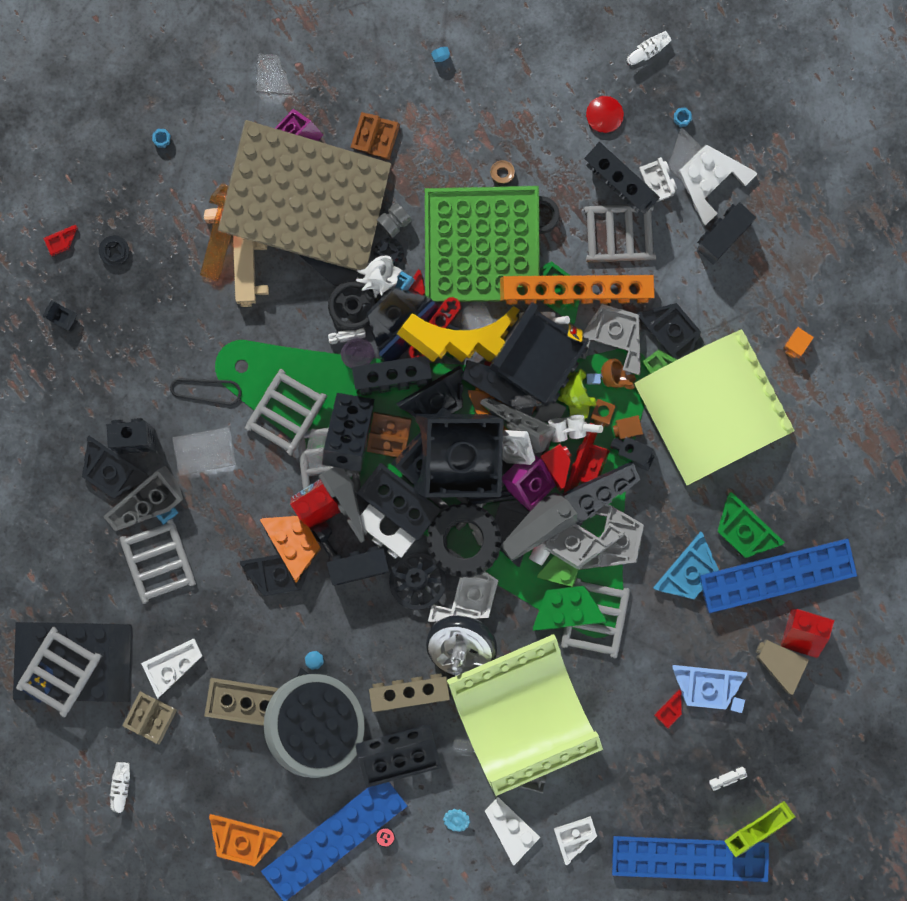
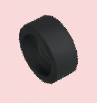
[539,196,560,234]

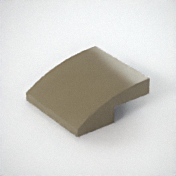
[122,691,177,745]

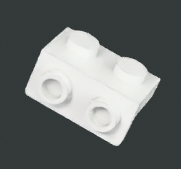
[639,158,677,202]

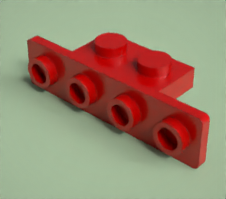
[564,423,610,492]

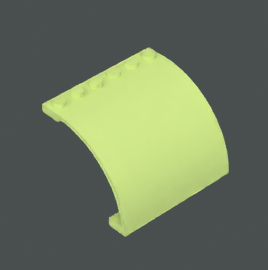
[634,329,795,485]
[447,634,603,796]

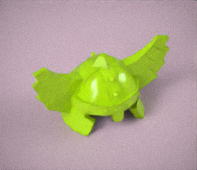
[558,369,596,419]

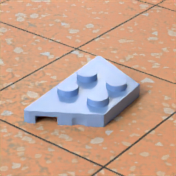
[672,665,747,709]

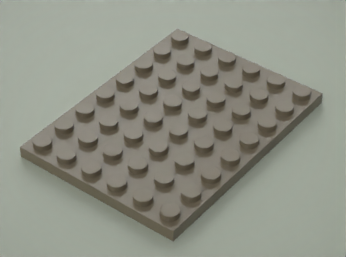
[218,120,391,271]

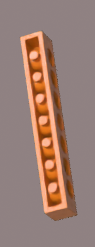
[500,275,654,305]

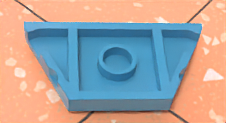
[653,531,719,599]

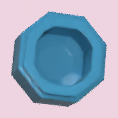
[431,47,450,62]
[673,108,692,127]
[152,129,171,148]
[305,651,324,670]

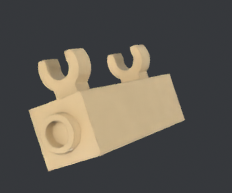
[233,236,269,307]

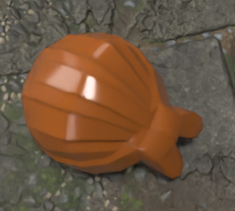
[601,359,636,389]

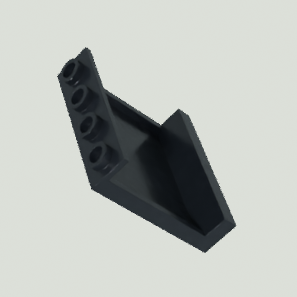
[489,302,590,406]

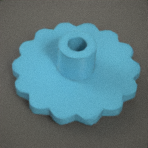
[443,809,470,832]

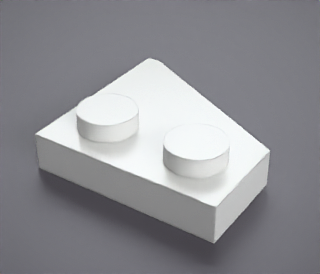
[554,816,597,865]

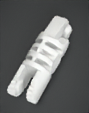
[626,31,671,65]
[110,762,130,813]

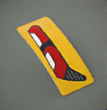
[568,324,583,342]

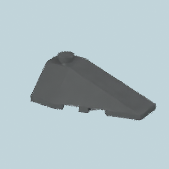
[480,397,556,453]
[103,466,183,531]
[318,467,366,543]
[501,493,577,561]

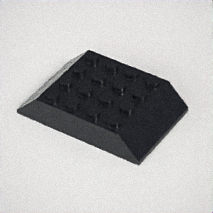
[13,622,132,702]

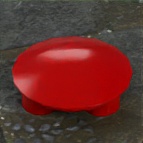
[586,96,624,133]

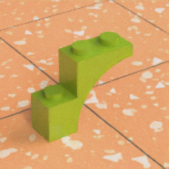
[724,801,795,857]

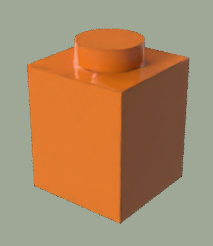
[783,327,814,359]

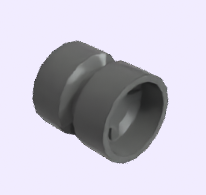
[377,202,412,238]

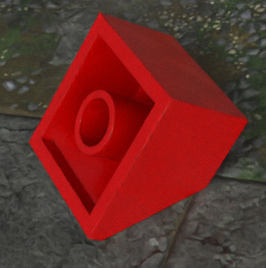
[540,444,571,491]

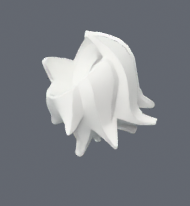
[356,255,402,298]

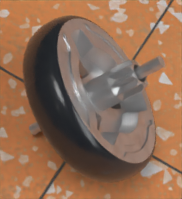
[426,615,497,676]

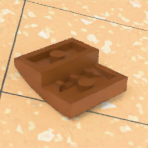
[350,112,400,160]
[367,412,412,457]

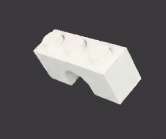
[361,504,415,558]

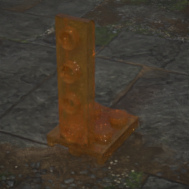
[200,184,231,281]

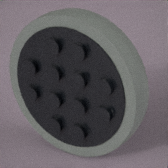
[264,674,364,778]

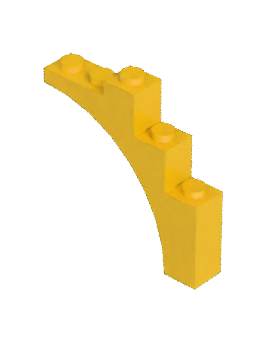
[397,306,520,362]

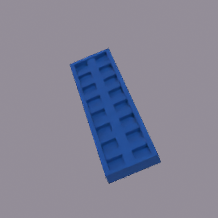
[699,538,857,613]
[261,782,408,901]
[612,836,769,882]

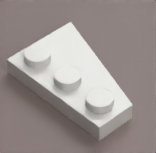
[141,639,203,698]
[485,797,540,866]

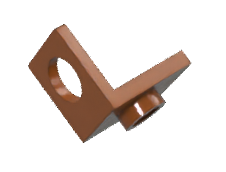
[590,399,615,428]

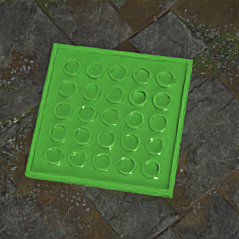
[425,186,540,303]

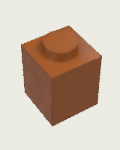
[613,415,643,440]

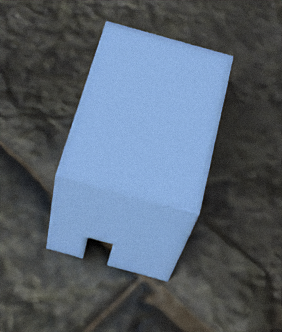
[586,374,601,385]
[730,697,745,713]

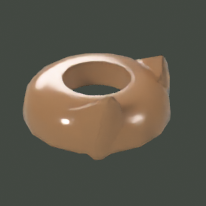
[490,160,515,184]

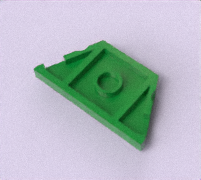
[540,261,581,326]
[717,492,785,558]
[533,586,607,631]

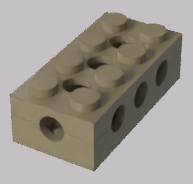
[369,673,450,712]
[204,678,279,726]

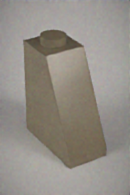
[756,640,809,695]

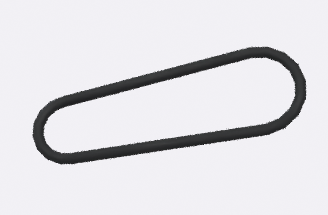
[170,378,241,405]

